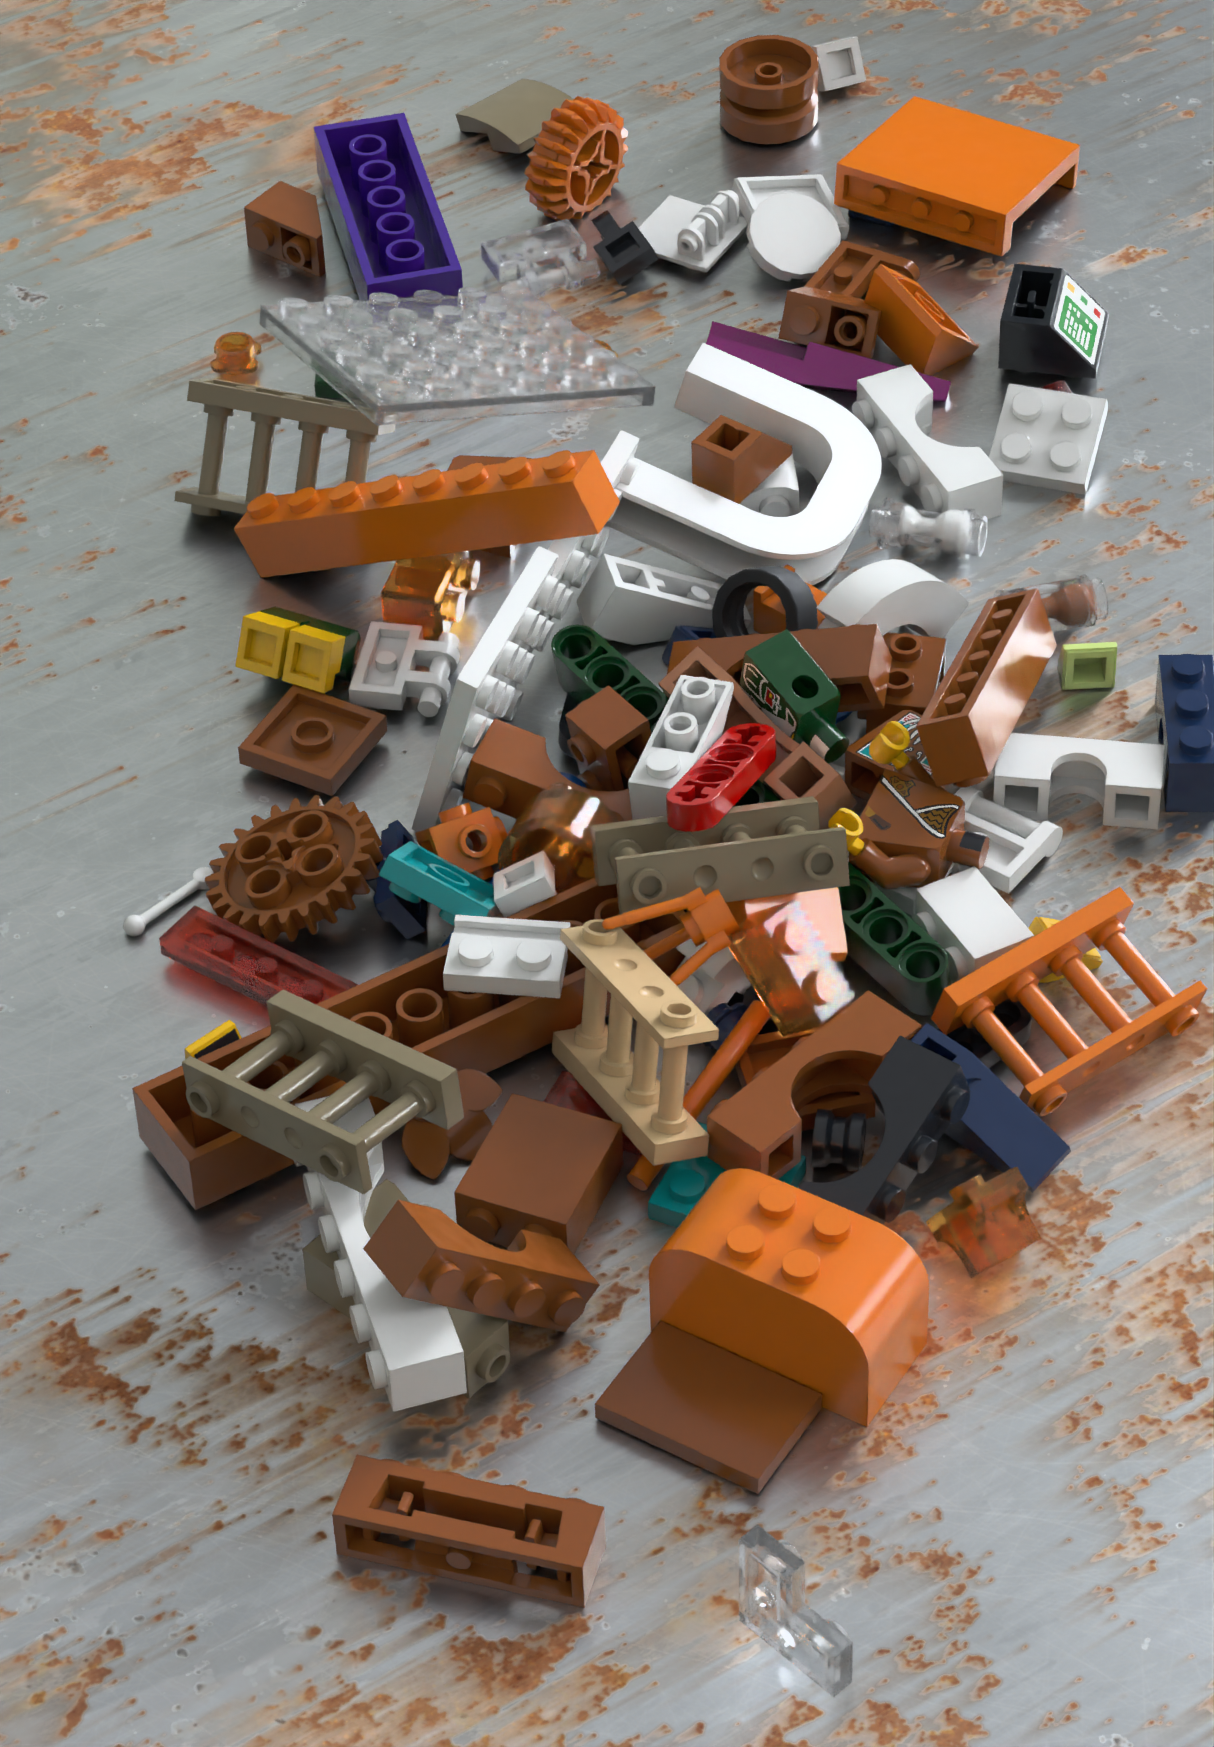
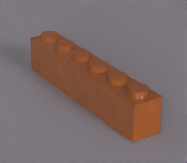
[916,588,1057,787]

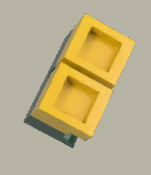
[235,606,361,693]

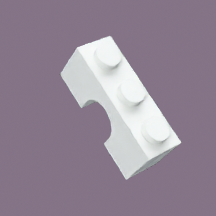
[993,733,1165,830]

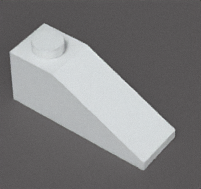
[576,554,752,645]

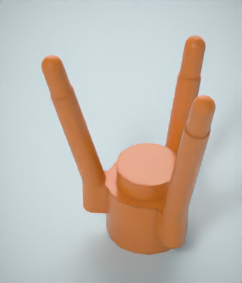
[602,887,740,986]

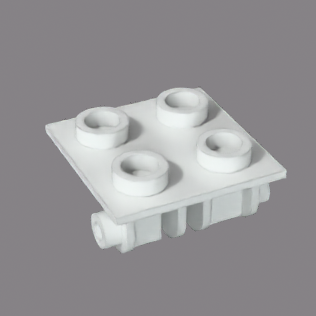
[638,190,747,273]

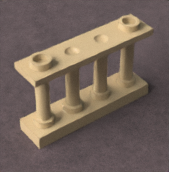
[552,919,719,1166]

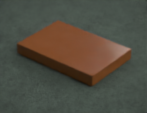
[595,1320,822,1494]

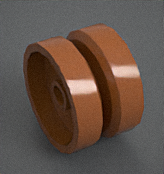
[719,35,819,144]

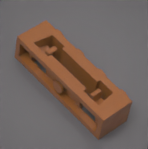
[332,1455,606,1608]

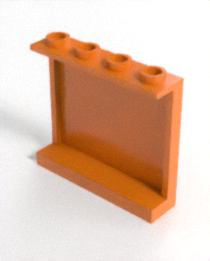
[834,96,1080,257]

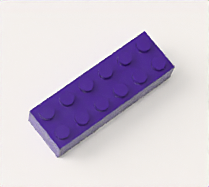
[313,113,465,332]

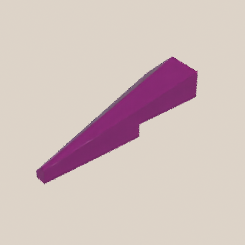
[706,321,951,402]

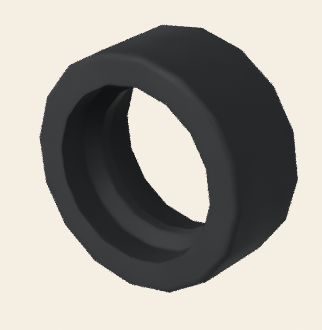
[712,566,818,638]

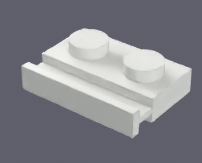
[443,915,570,998]

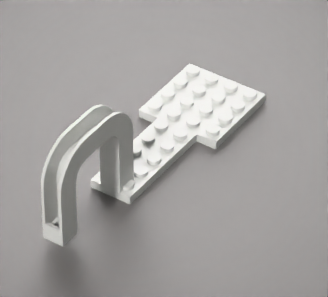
[411,343,882,832]

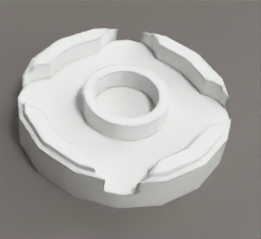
[746,192,841,282]

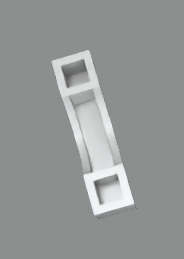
[852,364,1003,525]

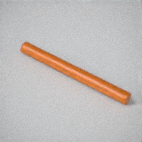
[627,1000,772,1191]

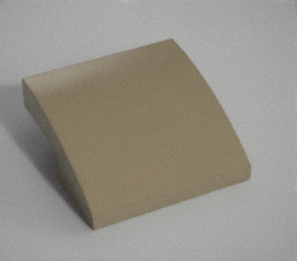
[455,79,573,153]

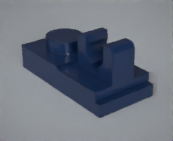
[365,820,427,939]

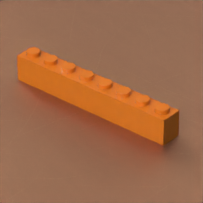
[234,450,620,578]

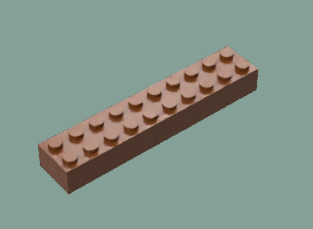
[132,877,686,1210]

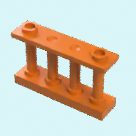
[931,887,1208,1116]

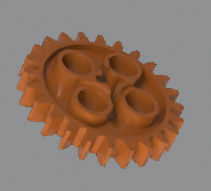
[205,795,383,944]

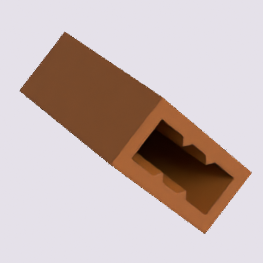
[454,1093,624,1254]

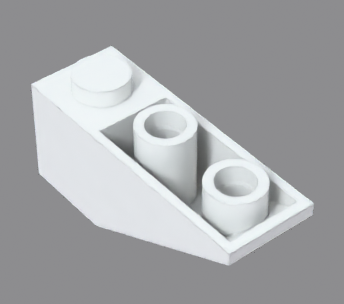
[628,675,734,820]

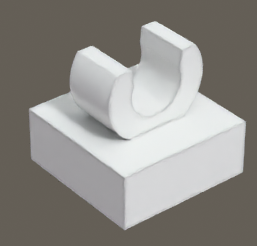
[811,36,866,91]
[493,850,557,918]

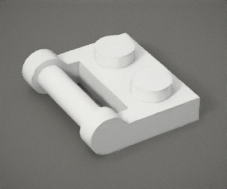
[954,786,1063,894]

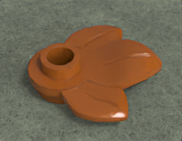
[402,1069,503,1180]

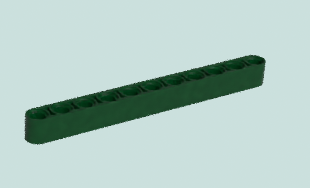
[551,624,951,1016]

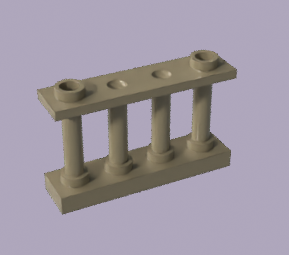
[174,378,397,516]
[590,796,850,914]
[182,990,464,1194]

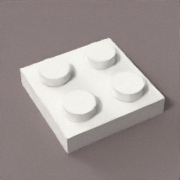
[989,383,1108,495]

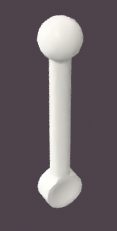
[123,867,214,937]

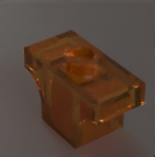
[926,1166,1042,1278]

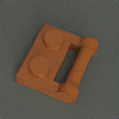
[804,240,920,302]

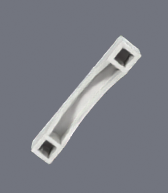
[294,1096,467,1412]

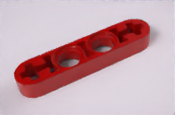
[666,723,777,832]

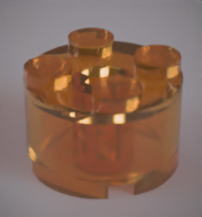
[498,783,625,906]

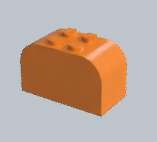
[649,1168,929,1427]

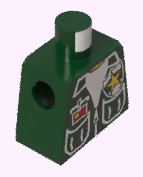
[739,629,849,764]

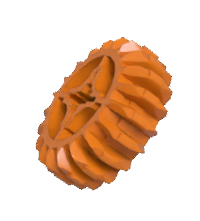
[524,96,628,222]

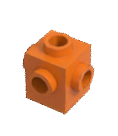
[415,802,509,880]

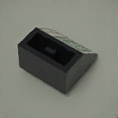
[998,263,1109,379]

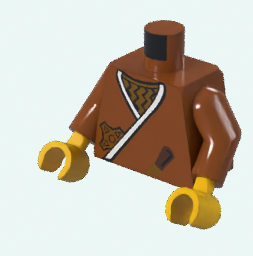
[828,721,989,890]

